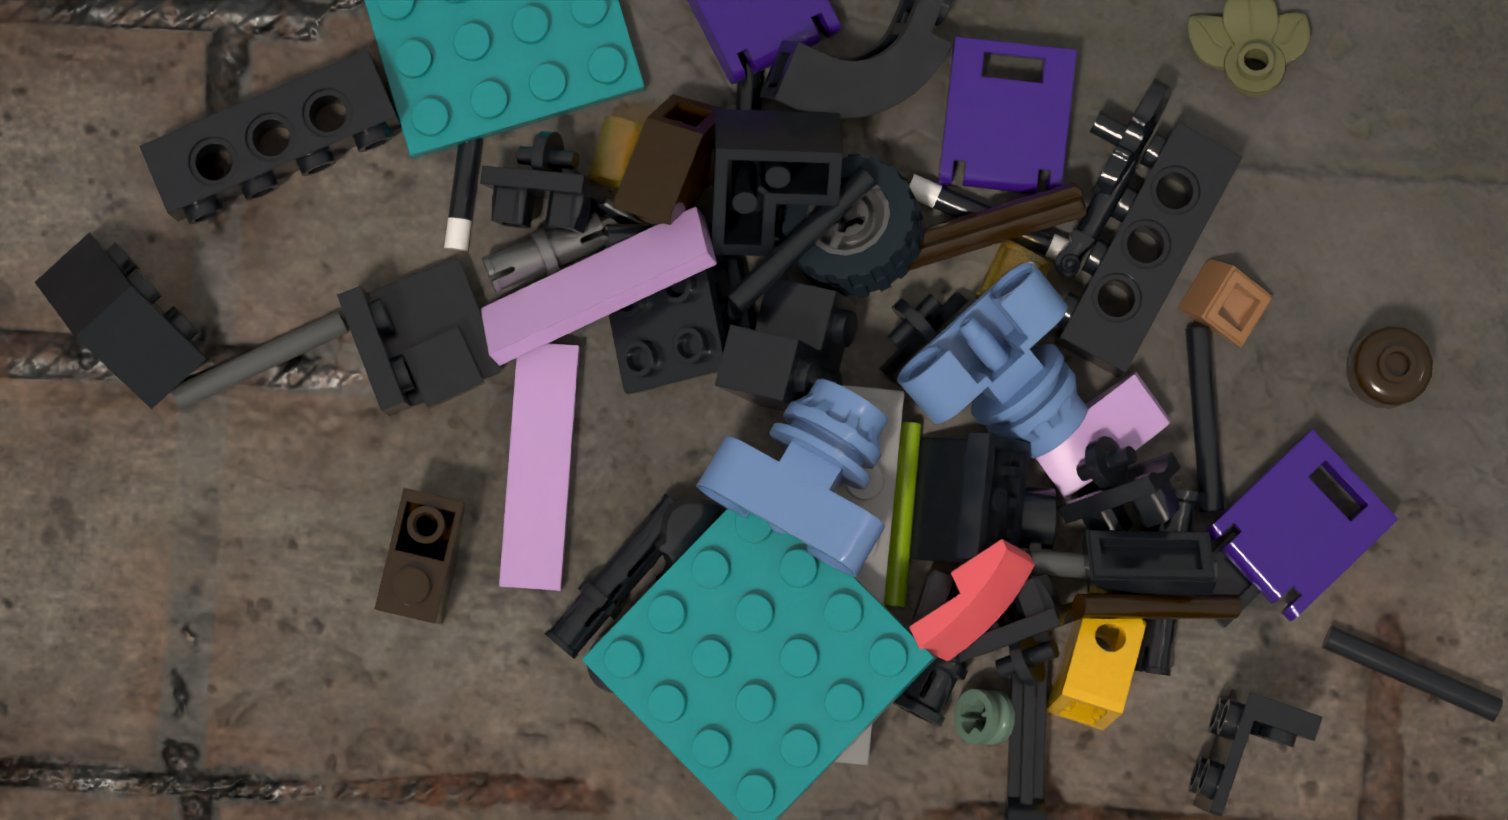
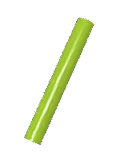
[884,422,921,607]

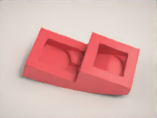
[909,539,1035,662]

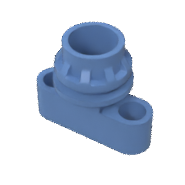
[897,262,1088,459]
[696,379,888,577]

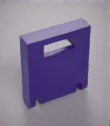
[687,0,841,84]
[938,37,1077,194]
[1204,429,1398,622]

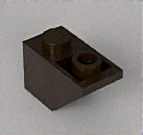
[614,94,723,225]
[374,488,466,624]

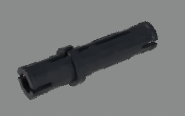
[544,493,675,660]

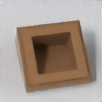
[1179,259,1273,348]

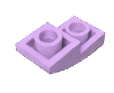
[1036,371,1171,499]

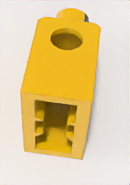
[1047,593,1146,731]

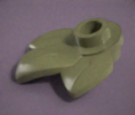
[1187,0,1310,98]

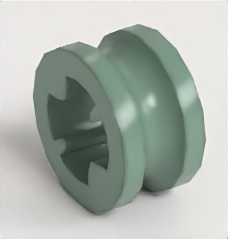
[954,689,1015,745]

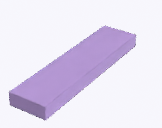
[480,207,717,366]
[499,343,580,591]

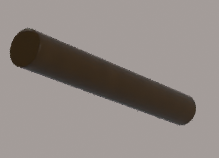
[1072,594,1242,619]

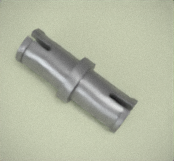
[481,211,606,294]

